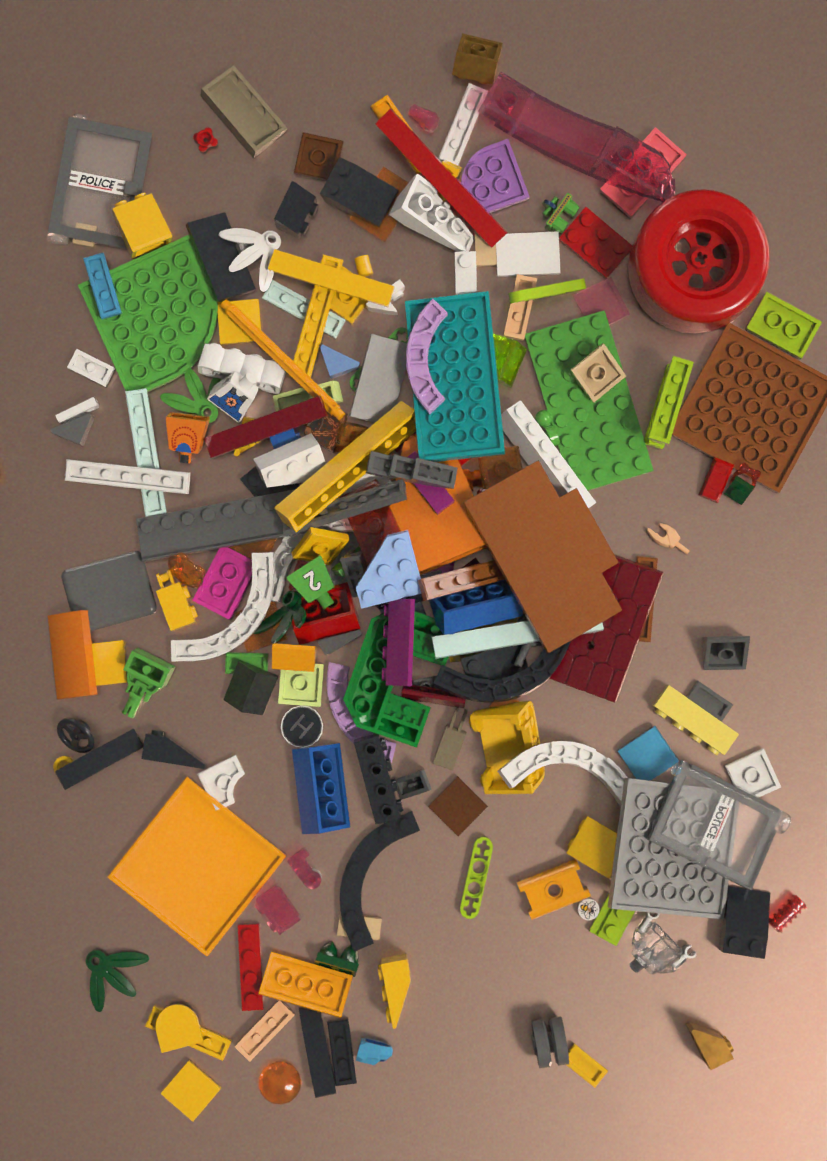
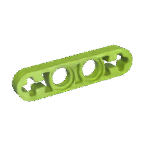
[508,278,587,304]
[460,836,493,919]

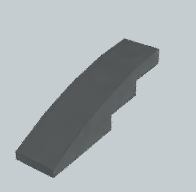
[366,451,458,489]

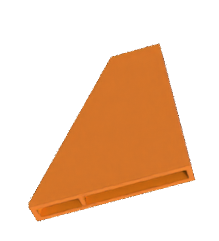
[382,434,487,575]

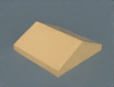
[570,343,626,402]

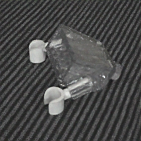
[629,912,696,975]

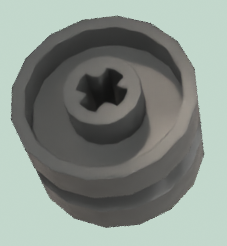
[531,1016,569,1069]

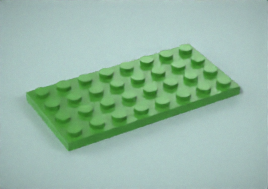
[525,310,654,491]

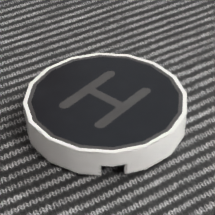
[281,705,323,748]

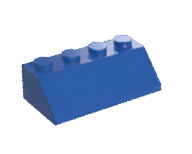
[429,579,523,635]
[292,743,350,834]

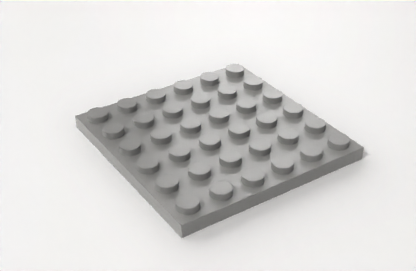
[608,778,739,919]

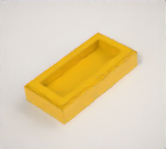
[566,1043,608,1088]

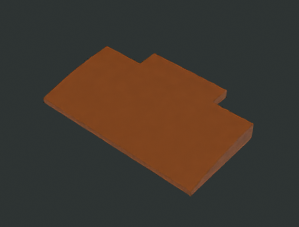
[463,460,622,653]

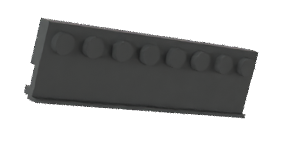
[136,489,308,563]

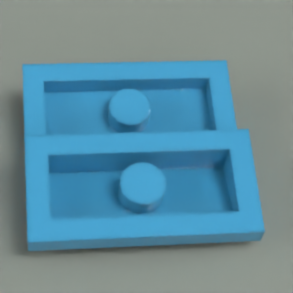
[618,726,679,781]

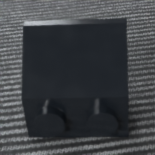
[274,181,319,239]

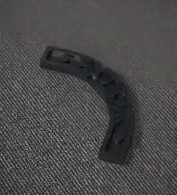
[433,641,571,702]
[340,811,420,952]

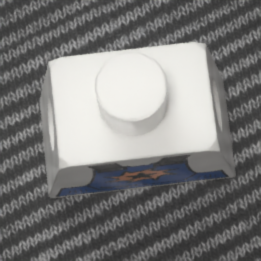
[207,372,258,423]

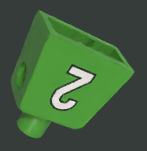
[286,555,334,609]

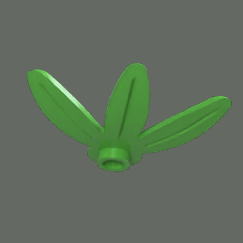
[160,368,222,423]

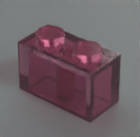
[255,883,302,935]

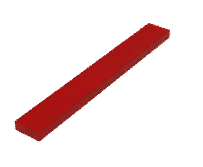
[375,108,508,248]

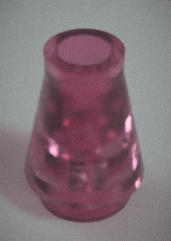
[408,104,440,132]

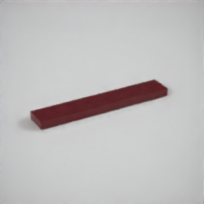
[204,396,328,458]

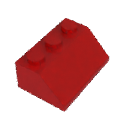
[292,582,360,645]

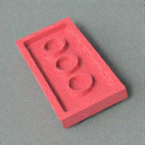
[599,127,687,218]

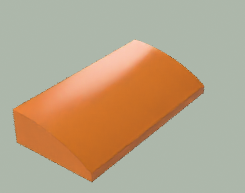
[48,610,97,700]

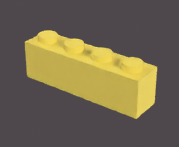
[652,685,739,756]

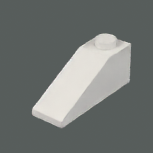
[454,251,477,295]

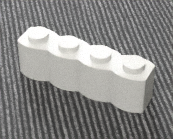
[198,343,286,394]

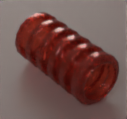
[769,894,807,933]

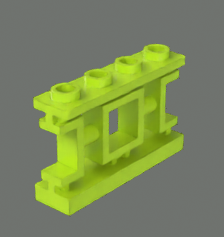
[644,356,694,449]

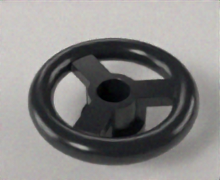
[57,718,94,753]

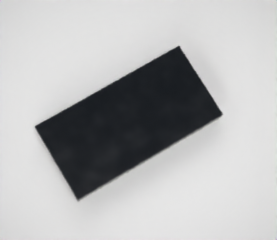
[186,212,256,303]

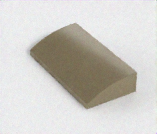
[200,66,287,158]

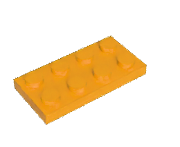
[259,952,353,1018]

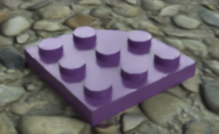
[461,139,530,213]

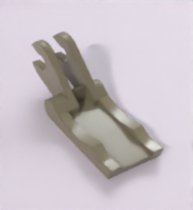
[433,707,468,771]

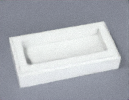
[55,397,100,424]

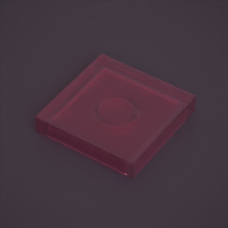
[573,277,630,325]

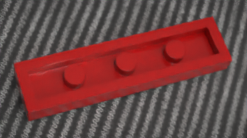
[238,923,264,1011]

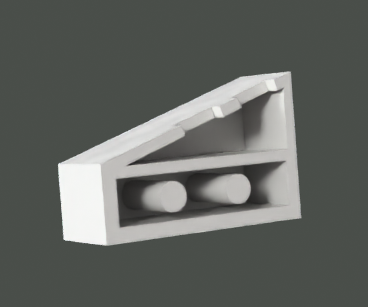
[253,434,326,487]

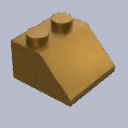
[452,33,503,85]
[685,1022,734,1070]

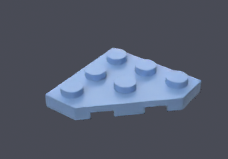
[356,530,421,609]

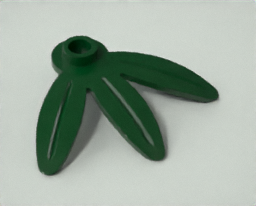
[253,590,306,644]
[86,950,149,1012]

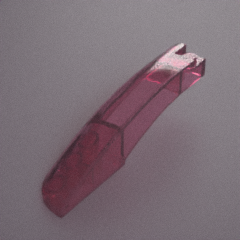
[478,72,675,202]

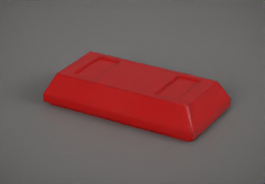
[698,457,734,503]

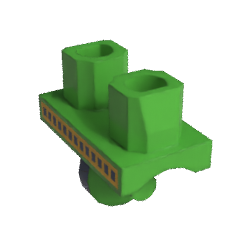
[542,193,580,234]

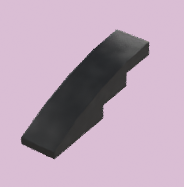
[55,729,143,790]
[299,1008,337,1098]

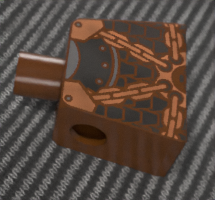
[303,412,349,453]

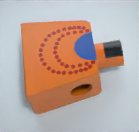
[166,412,210,463]

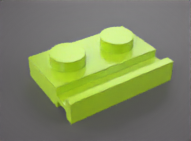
[588,893,635,946]

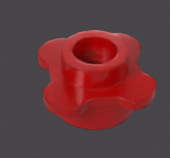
[193,127,218,152]

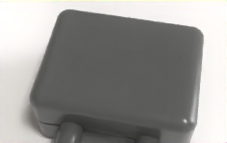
[61,551,157,631]

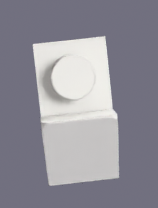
[366,279,405,316]

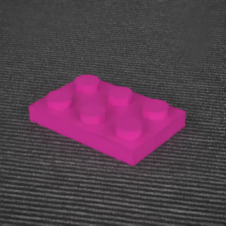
[192,547,252,620]

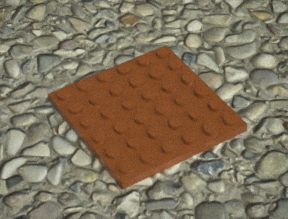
[672,323,827,494]

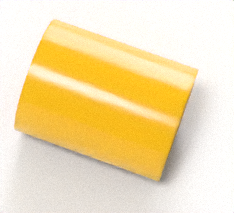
[354,255,373,277]

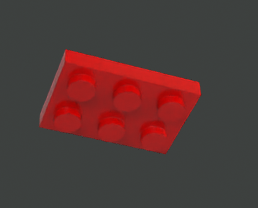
[559,207,632,280]

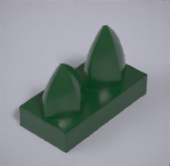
[315,941,359,977]

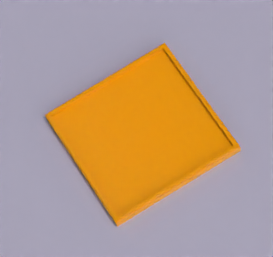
[108,776,287,956]

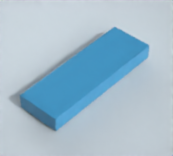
[83,252,122,320]

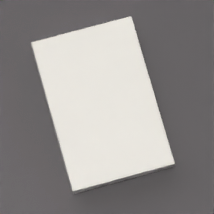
[496,232,560,277]

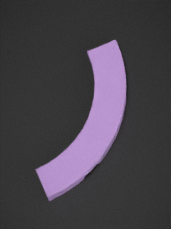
[406,299,448,414]
[327,662,396,763]

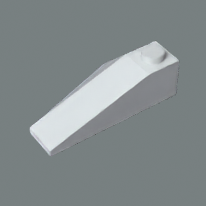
[389,174,475,252]

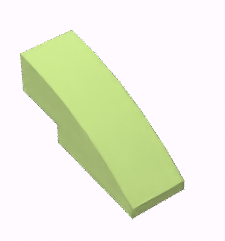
[273,380,343,411]

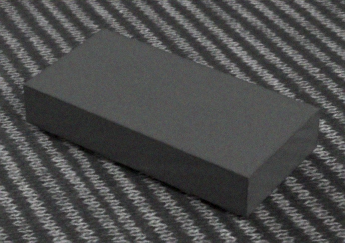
[686,681,733,722]

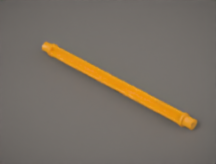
[220,299,345,420]

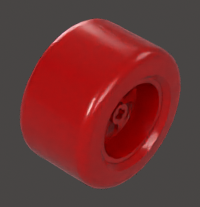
[628,189,770,334]

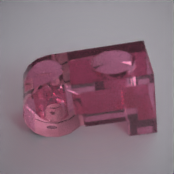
[287,847,322,889]

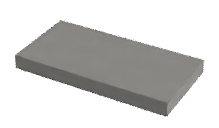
[349,334,407,423]

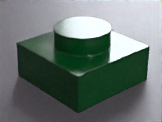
[724,475,754,505]

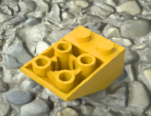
[378,954,411,1029]

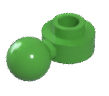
[535,410,560,446]

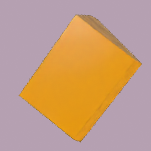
[272,643,317,672]

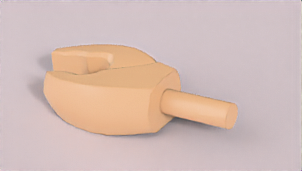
[647,523,690,555]

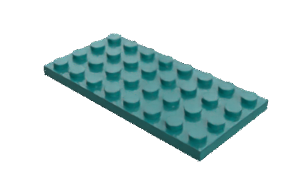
[405,291,505,462]

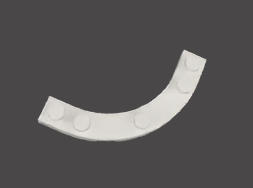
[271,512,384,603]
[171,552,275,662]
[497,741,628,807]

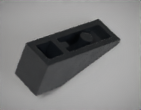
[141,730,207,769]

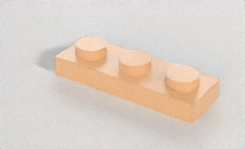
[503,274,537,341]
[235,1000,295,1062]

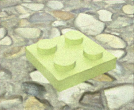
[278,664,324,707]

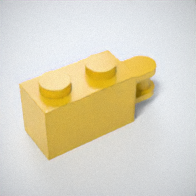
[156,569,198,631]

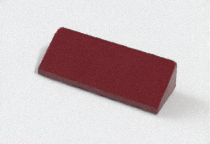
[401,684,466,708]

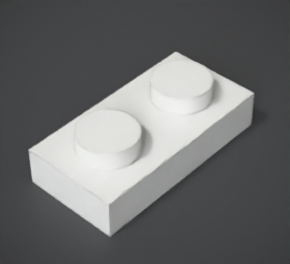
[67,349,115,387]

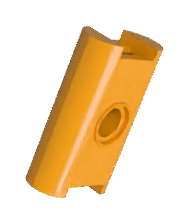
[517,859,591,920]

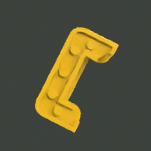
[469,701,545,794]

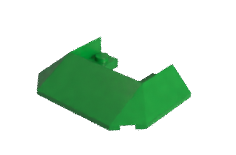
[343,611,457,748]

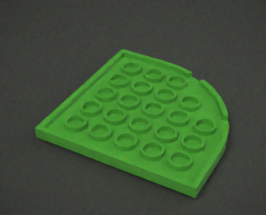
[78,235,218,392]

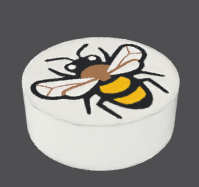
[577,898,599,920]

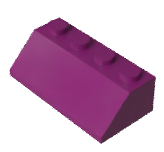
[382,599,415,686]

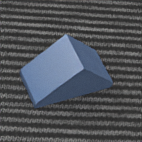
[320,344,360,379]

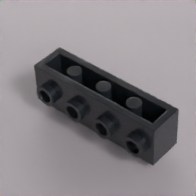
[354,734,404,824]

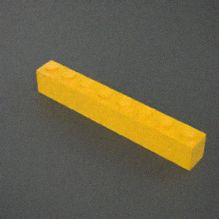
[274,401,416,532]

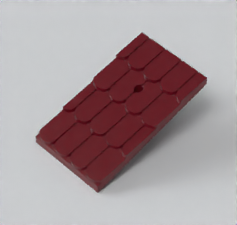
[549,555,664,703]

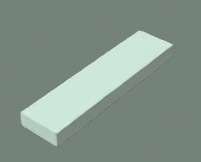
[262,280,346,339]

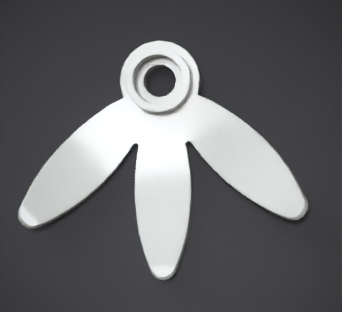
[219,228,281,292]

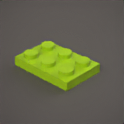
[745,292,822,360]

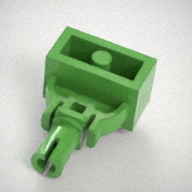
[122,648,176,718]

